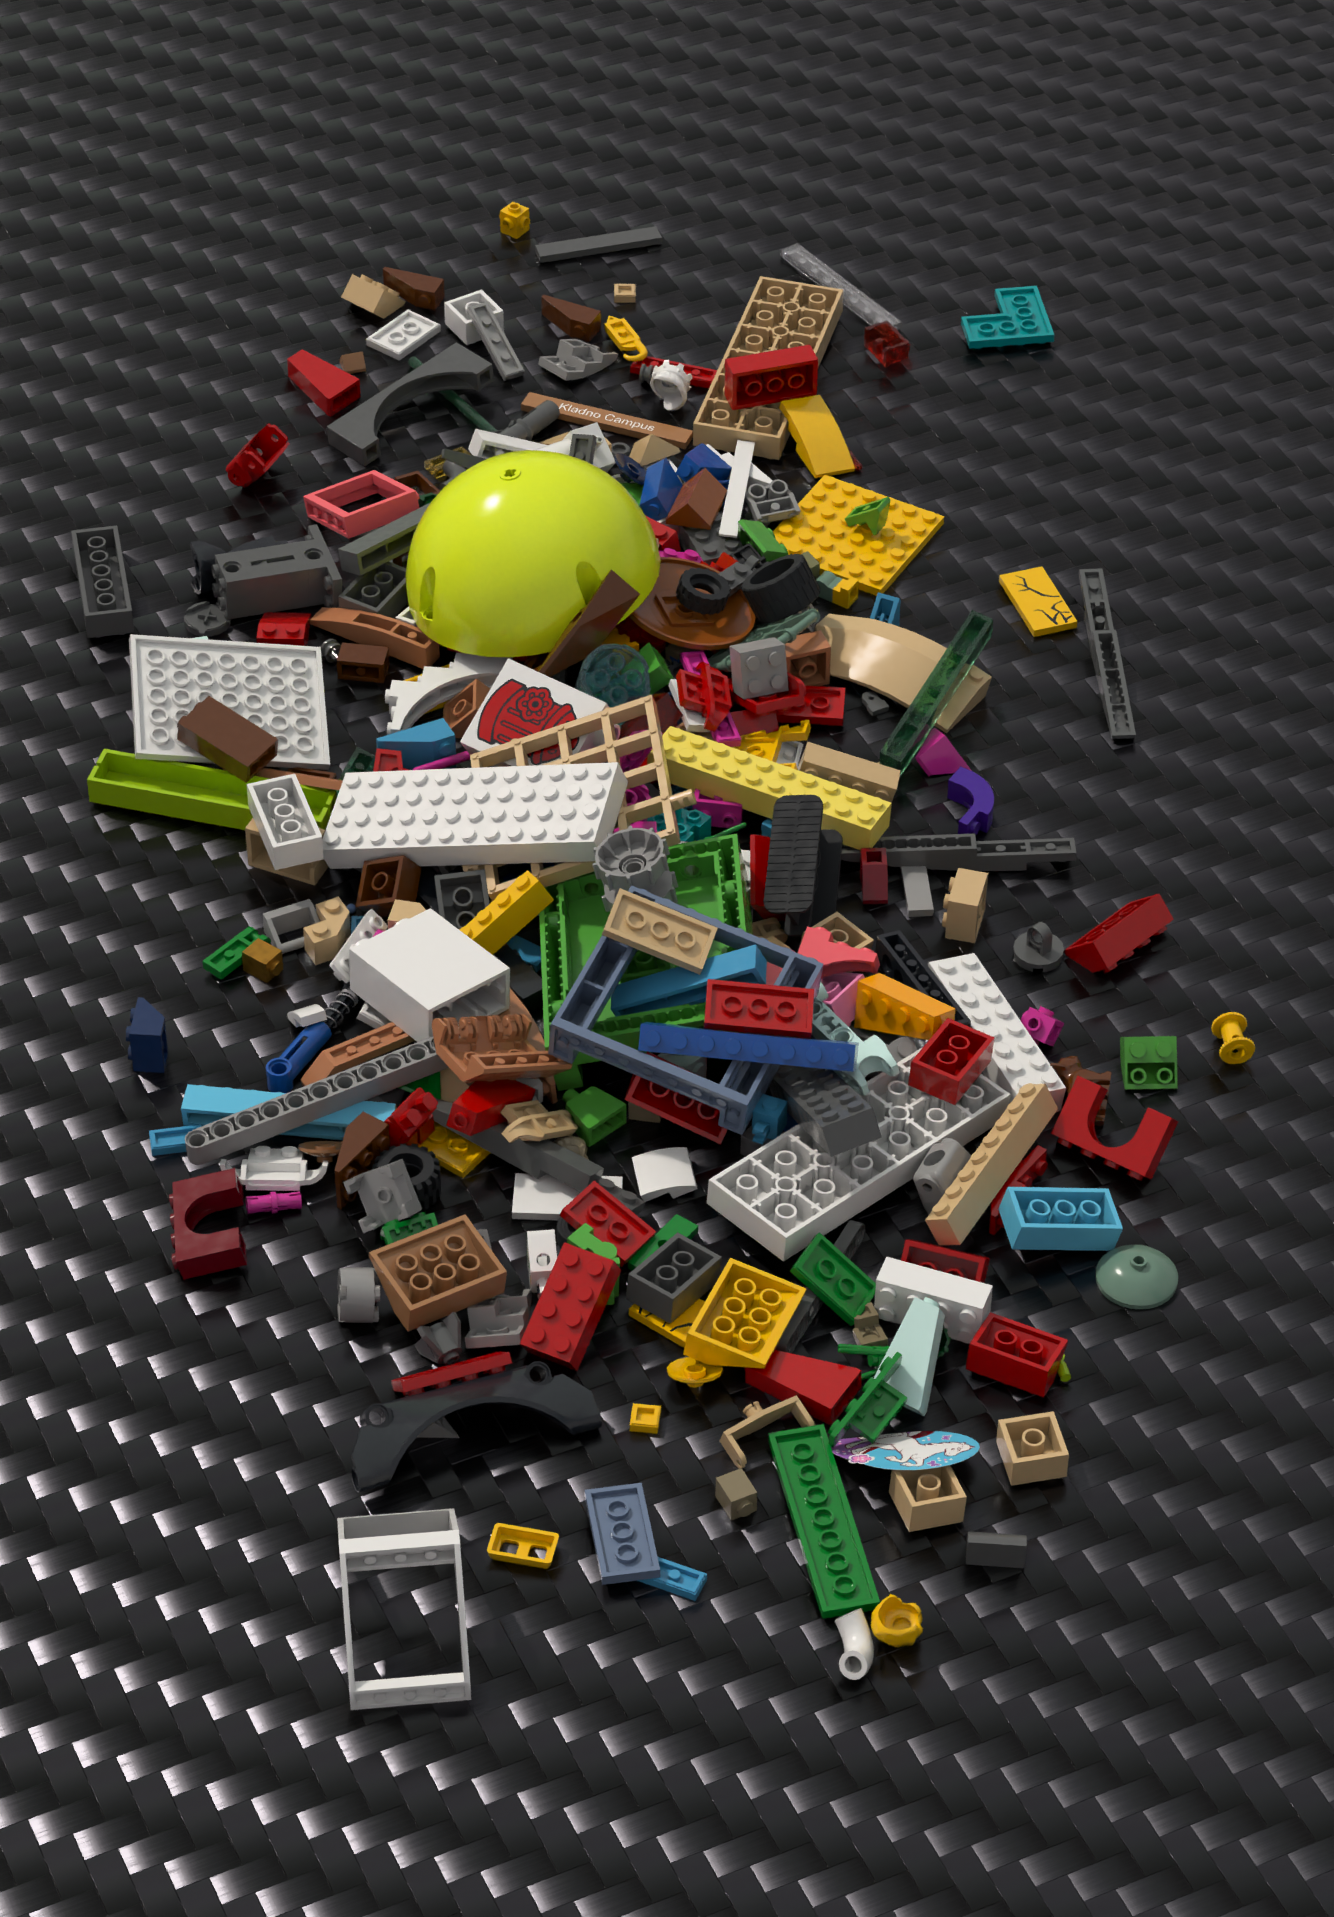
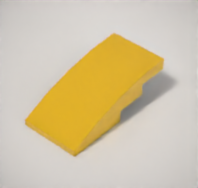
[779,395,855,478]

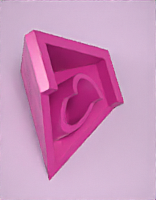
[915,728,972,776]

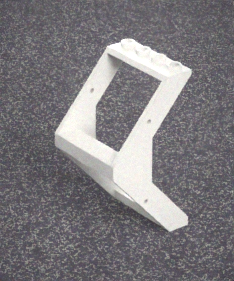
[337,1508,471,1710]

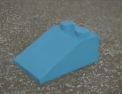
[376,718,456,770]

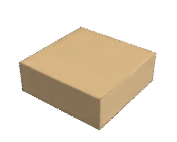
[614,284,636,303]

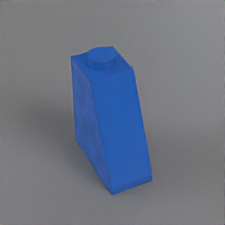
[676,443,732,482]
[640,458,683,521]

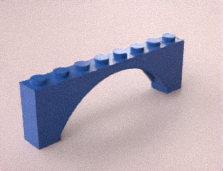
[638,1022,859,1072]

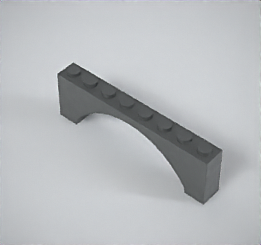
[327,342,494,466]

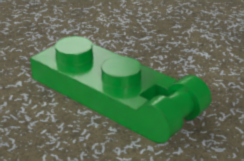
[202,927,271,980]

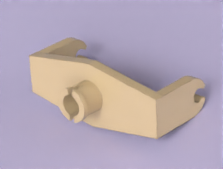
[720,1395,815,1469]

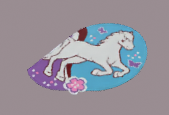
[831,1431,980,1470]

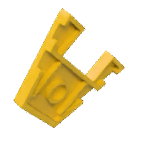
[732,720,811,770]

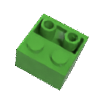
[1120,1036,1178,1089]

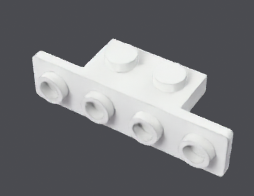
[330,909,388,983]

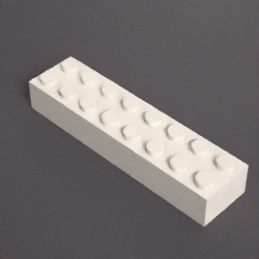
[928,953,1066,1112]

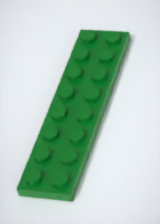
[768,1424,880,1619]

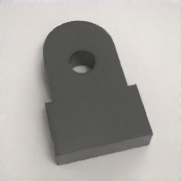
[862,691,889,716]

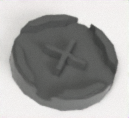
[184,601,231,637]

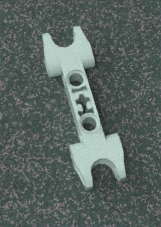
[812,982,900,1096]

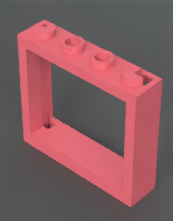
[303,470,420,539]

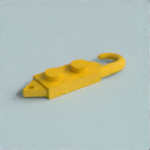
[604,316,648,362]

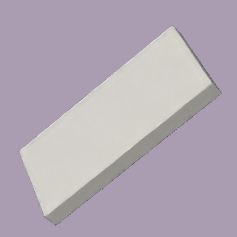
[512,1173,623,1220]

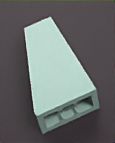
[874,1297,945,1416]

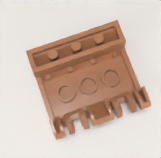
[432,1014,572,1083]

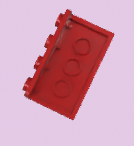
[728,672,806,716]

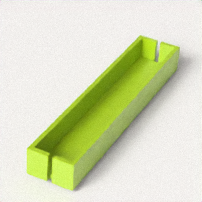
[87,749,337,830]

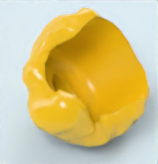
[871,1594,923,1647]

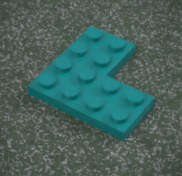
[961,286,1054,349]

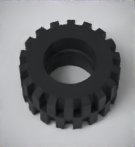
[372,1143,441,1213]

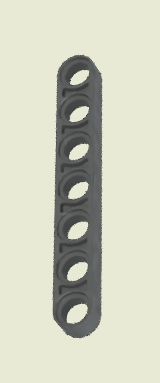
[775,1220,865,1353]

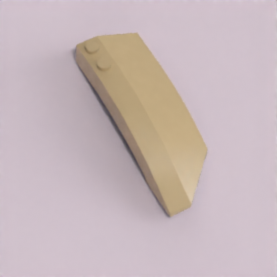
[815,614,992,733]

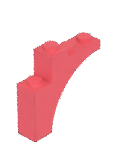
[766,926,880,985]

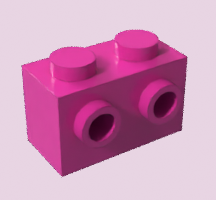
[693,789,744,830]

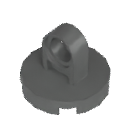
[1013,922,1064,972]

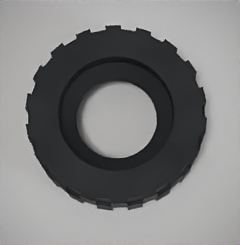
[676,568,731,615]

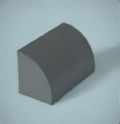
[966,1531,1027,1568]

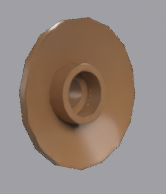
[298,1141,342,1163]

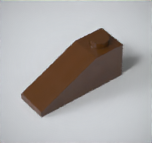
[383,267,445,310]
[541,295,601,342]

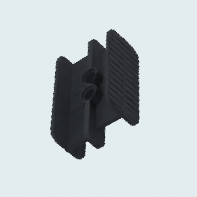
[763,795,843,938]

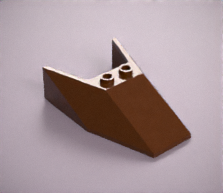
[524,570,640,677]

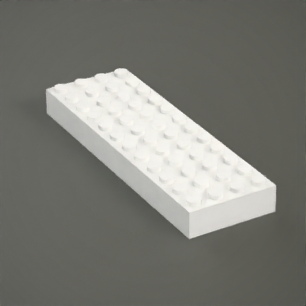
[323,762,628,869]
[707,1047,1011,1262]

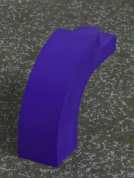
[947,766,994,836]

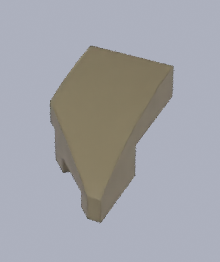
[853,1302,888,1346]

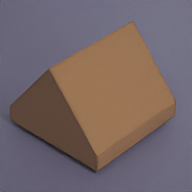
[339,351,366,374]

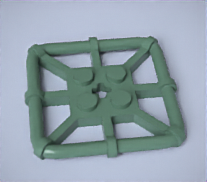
[707,608,820,673]

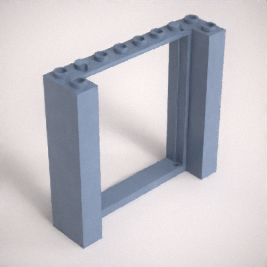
[548,885,824,1135]

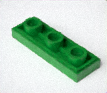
[628,1214,698,1271]

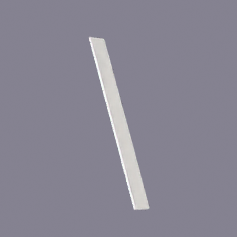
[719,440,755,538]

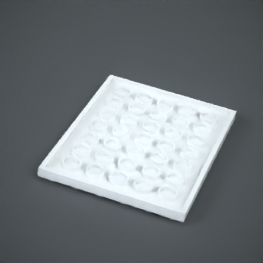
[129,634,330,770]

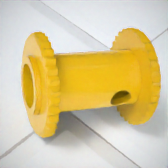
[1211,1012,1255,1064]

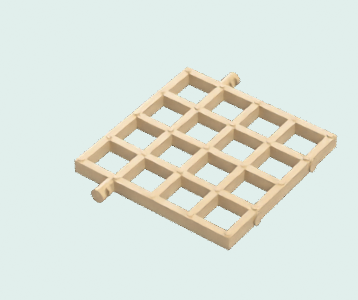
[462,694,696,901]

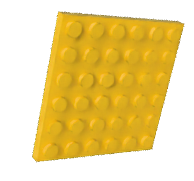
[773,475,944,596]

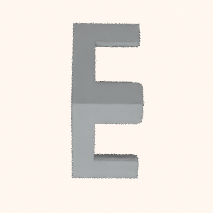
[343,1159,422,1233]

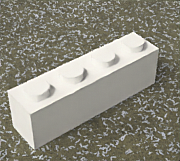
[468,429,547,459]

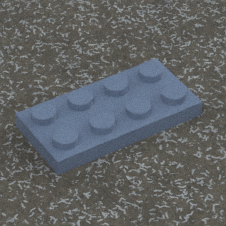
[585,1483,660,1585]

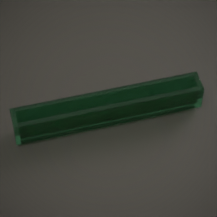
[879,610,993,777]

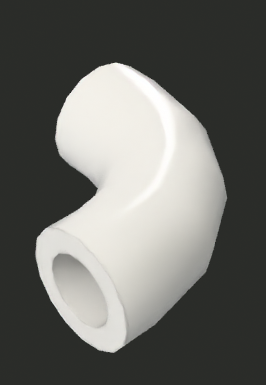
[835,1608,874,1680]

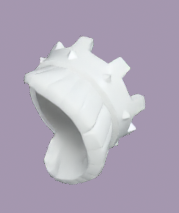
[650,360,692,411]

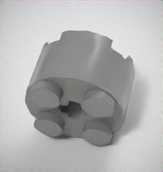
[337,1267,380,1323]

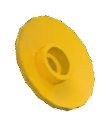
[667,1357,723,1387]

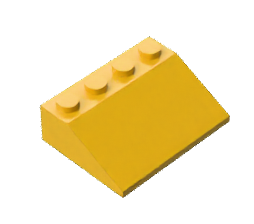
[683,1258,807,1368]

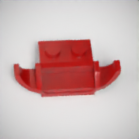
[676,662,732,732]

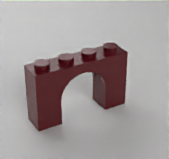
[169,1168,247,1280]

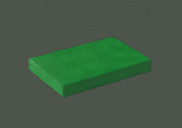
[790,1232,876,1326]

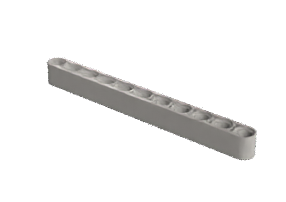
[185,1036,449,1165]

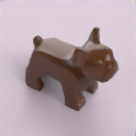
[1050,1056,1111,1126]

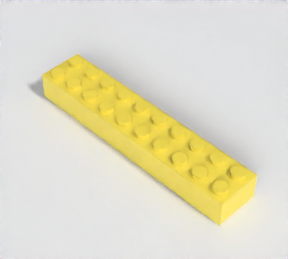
[647,726,892,850]

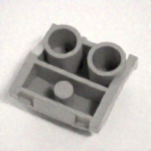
[744,479,800,523]

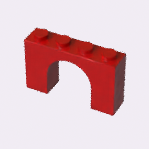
[1051,1076,1178,1181]

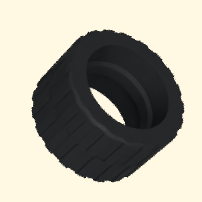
[741,554,821,624]

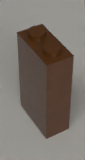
[177,696,278,783]

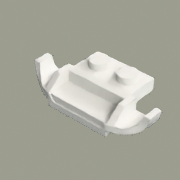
[220,1146,329,1191]

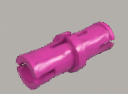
[245,1191,302,1214]

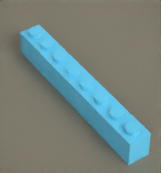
[181,1084,396,1140]

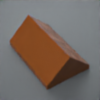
[666,468,727,530]

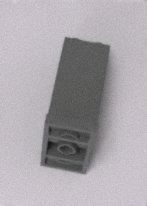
[212,524,342,620]

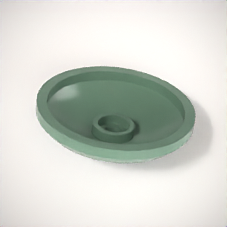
[1095,1245,1178,1309]

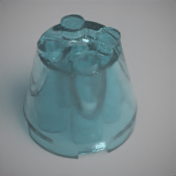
[574,644,651,708]

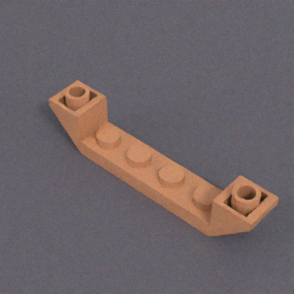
[300,1022,415,1087]

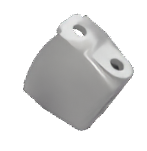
[913,1138,971,1215]

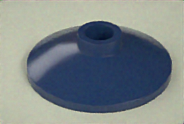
[614,453,646,486]

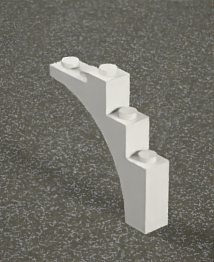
[385,652,513,735]

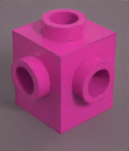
[1020,1006,1065,1046]

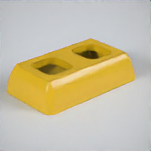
[487,1523,559,1569]

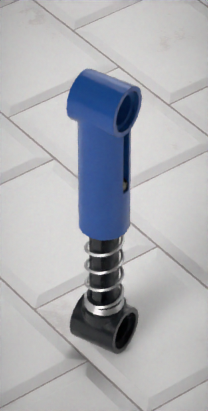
[266,981,365,1093]

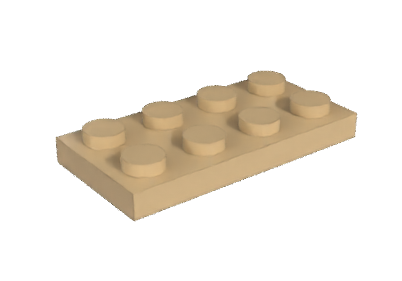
[602,888,718,975]

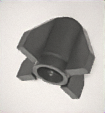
[414,1312,463,1365]

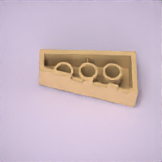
[797,742,901,803]

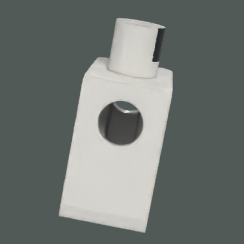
[527,1229,557,1298]

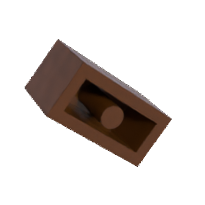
[337,643,390,683]

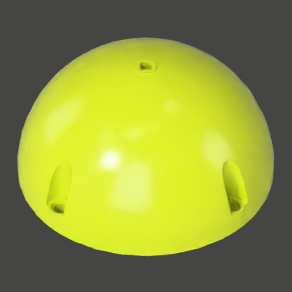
[406,450,661,657]

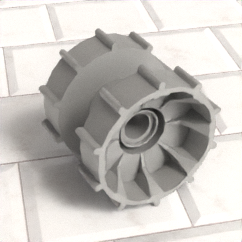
[592,826,678,912]

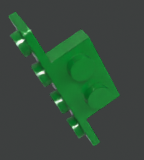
[828,1352,907,1448]

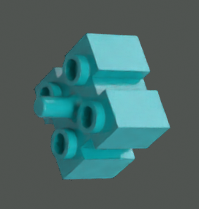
[647,807,711,842]

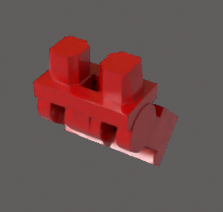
[384,1087,438,1147]

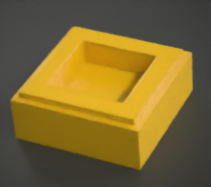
[630,1403,661,1434]

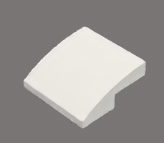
[632,1147,698,1202]

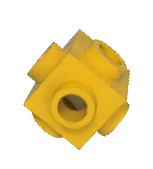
[499,202,530,239]

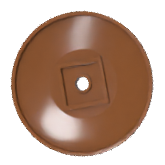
[629,557,756,650]

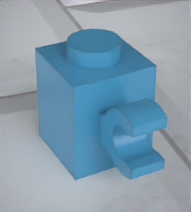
[752,1094,788,1144]

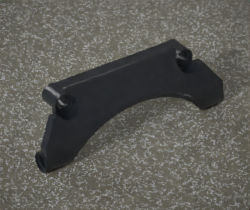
[350,1361,602,1493]

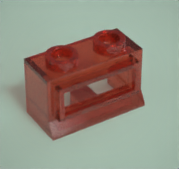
[864,321,910,368]

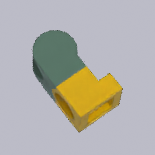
[816,571,859,609]

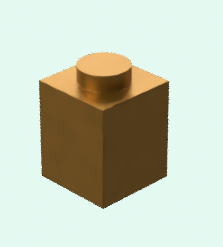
[242,938,283,983]

